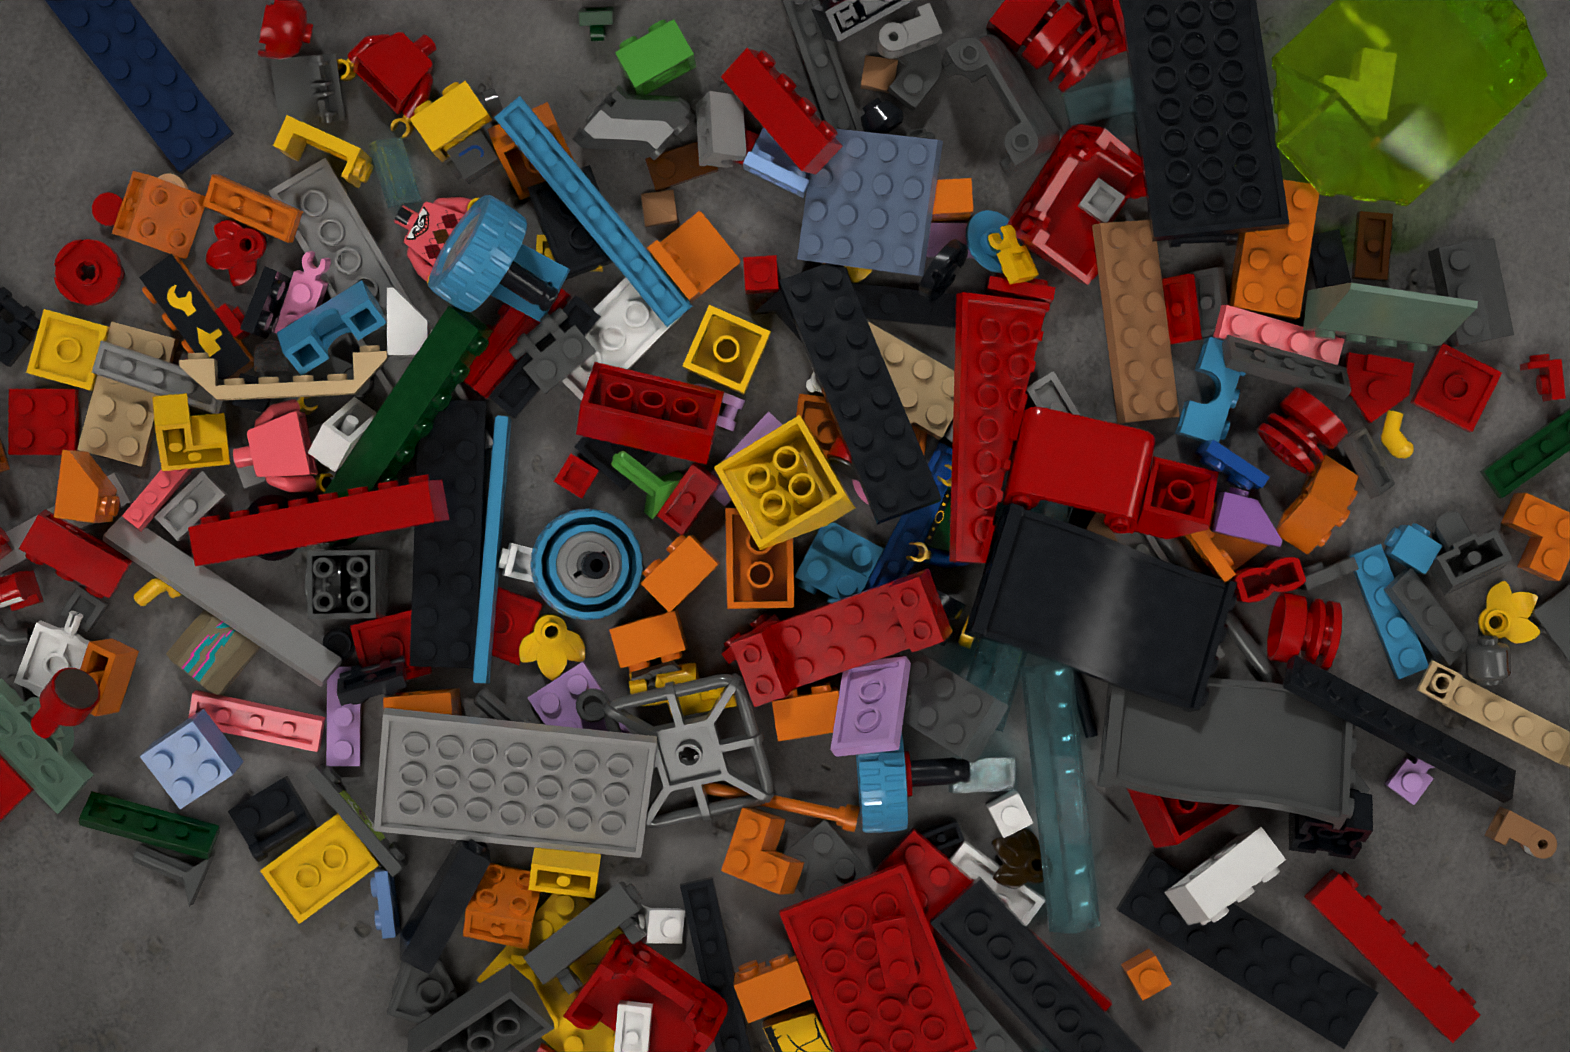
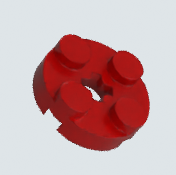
[54,239,125,306]

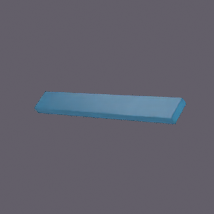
[494,96,692,327]
[473,415,512,684]

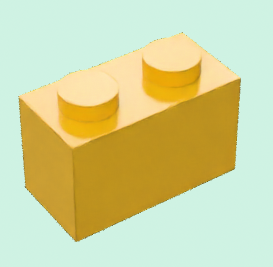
[528,848,601,899]

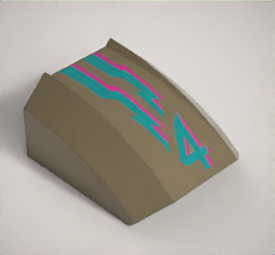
[166,609,261,695]

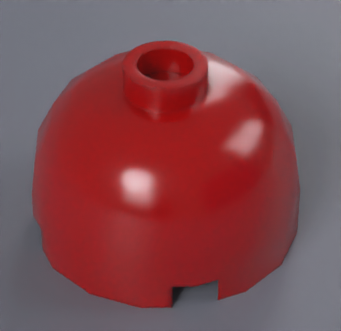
[258,0,314,60]

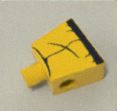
[763,1007,834,1052]

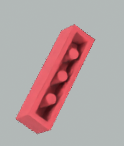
[122,468,195,532]

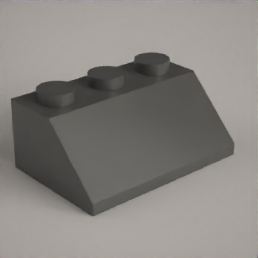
[1428,238,1514,348]

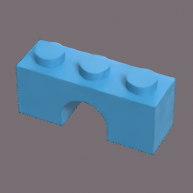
[277,280,387,375]
[1175,337,1246,443]

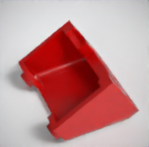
[1007,124,1146,285]
[1003,407,1155,534]
[563,933,728,1052]

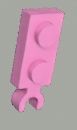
[274,251,331,334]

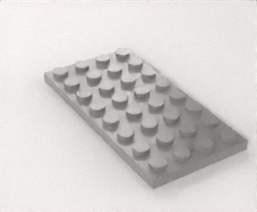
[374,708,657,858]

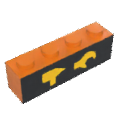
[139,254,258,380]

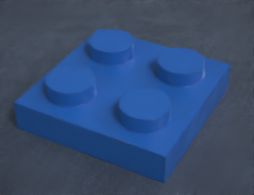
[1195,439,1270,490]

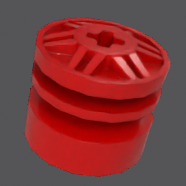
[1021,2,1111,93]
[1256,387,1348,476]
[1267,592,1342,670]

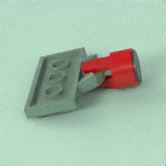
[0,668,100,814]

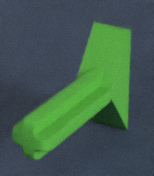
[611,451,684,520]

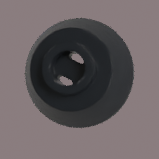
[861,98,904,134]

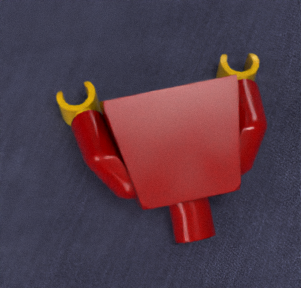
[337,32,436,138]

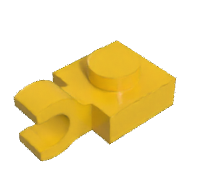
[988,225,1039,284]

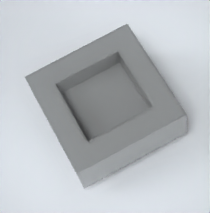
[1078,177,1125,223]

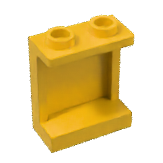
[273,115,373,188]

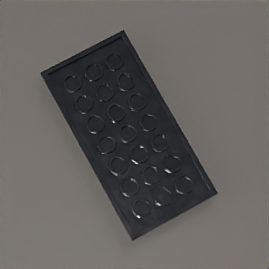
[1120,0,1290,242]

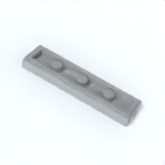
[91,341,224,414]

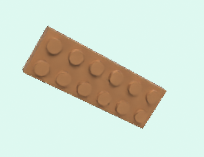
[1092,220,1180,424]

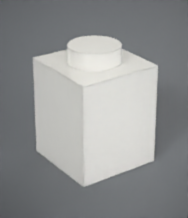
[985,789,1033,838]

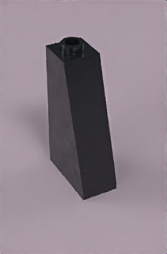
[400,839,491,975]

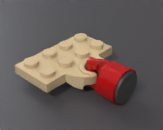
[827,322,954,481]

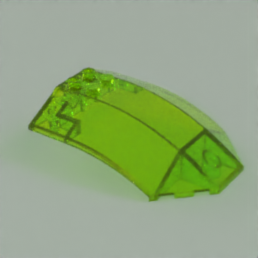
[1272,0,1548,207]

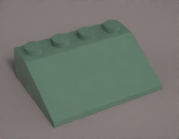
[1303,283,1478,352]

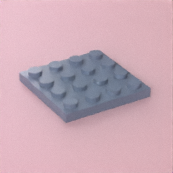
[797,129,943,276]

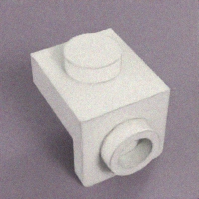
[498,543,533,582]
[633,905,685,944]

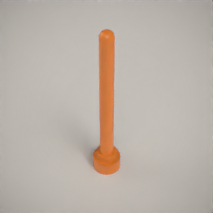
[704,782,860,832]

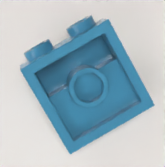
[795,522,884,603]

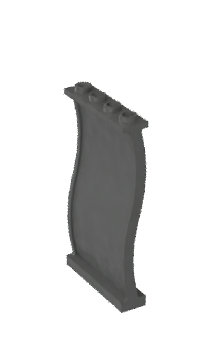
[1097,678,1357,830]

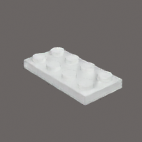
[562,277,683,401]

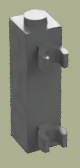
[523,881,646,995]

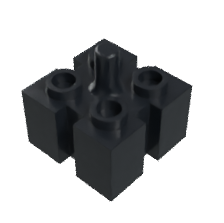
[1289,789,1373,859]

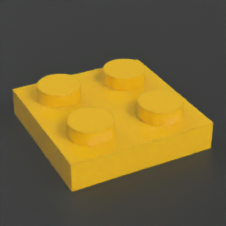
[26,309,110,391]

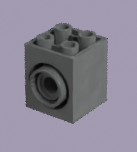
[305,549,389,619]

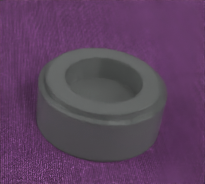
[481,88,503,123]
[576,688,609,722]

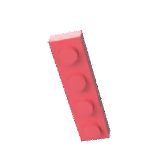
[1213,305,1344,365]
[188,690,326,752]

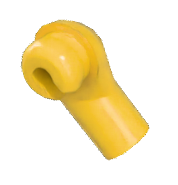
[1381,410,1414,459]
[134,578,182,606]

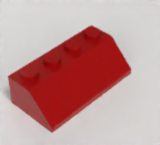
[576,362,724,465]

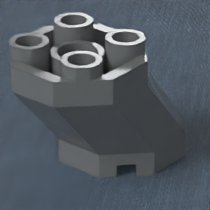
[573,85,691,160]

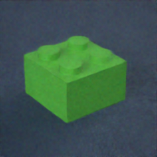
[615,19,696,95]

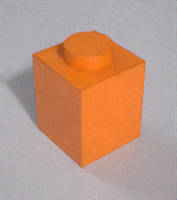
[1121,949,1172,1001]

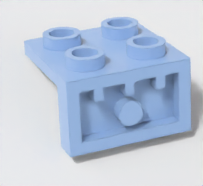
[743,127,809,198]

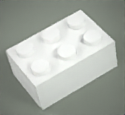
[1164,827,1286,926]

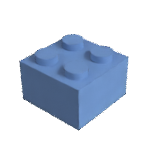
[140,709,244,809]

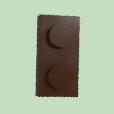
[645,141,719,192]
[1352,211,1393,281]

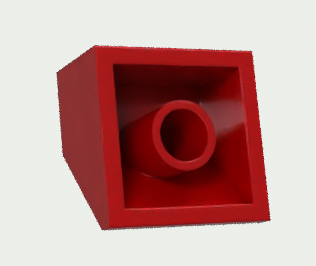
[1135,456,1219,540]

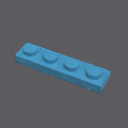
[1347,544,1429,679]

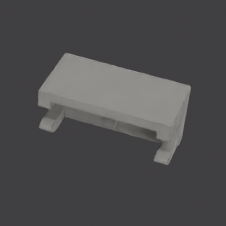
[696,91,747,168]

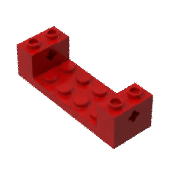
[730,569,952,707]

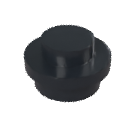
[323,627,356,660]

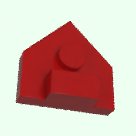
[1344,352,1414,423]

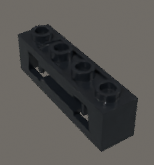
[811,0,914,42]

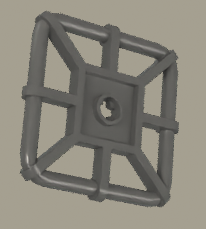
[603,673,775,830]

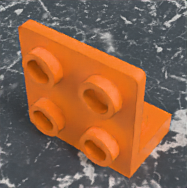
[111,171,205,259]
[647,211,741,303]
[1184,501,1269,582]
[463,863,541,949]

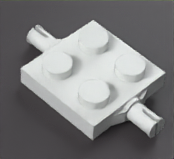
[14,611,90,697]

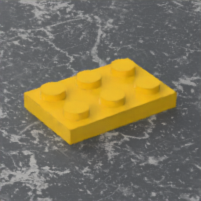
[260,813,381,924]

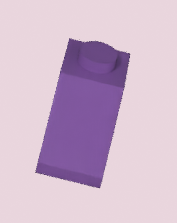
[1210,487,1282,547]

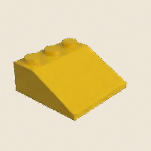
[714,415,856,550]

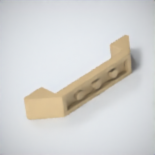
[179,345,388,401]
[1416,660,1570,769]

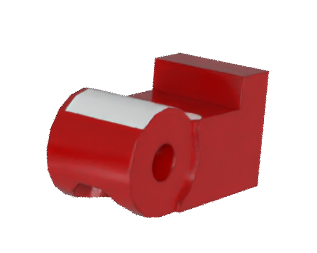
[0,570,44,611]

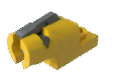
[629,661,737,718]

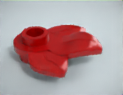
[206,220,267,287]

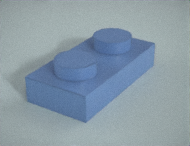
[370,867,401,939]

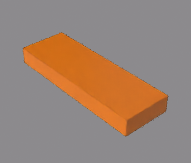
[202,174,303,243]

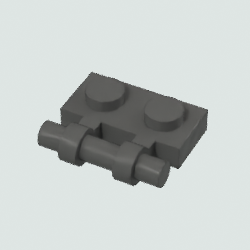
[508,307,597,394]

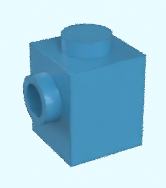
[1384,523,1442,574]

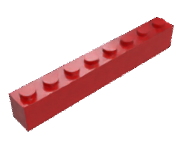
[188,474,449,566]

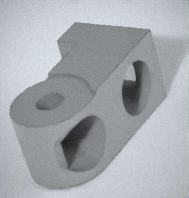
[876,3,942,59]

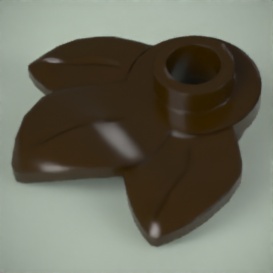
[991,828,1050,889]

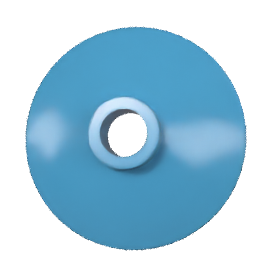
[966,210,1022,273]

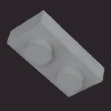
[154,471,228,541]

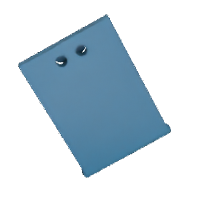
[491,244,570,322]

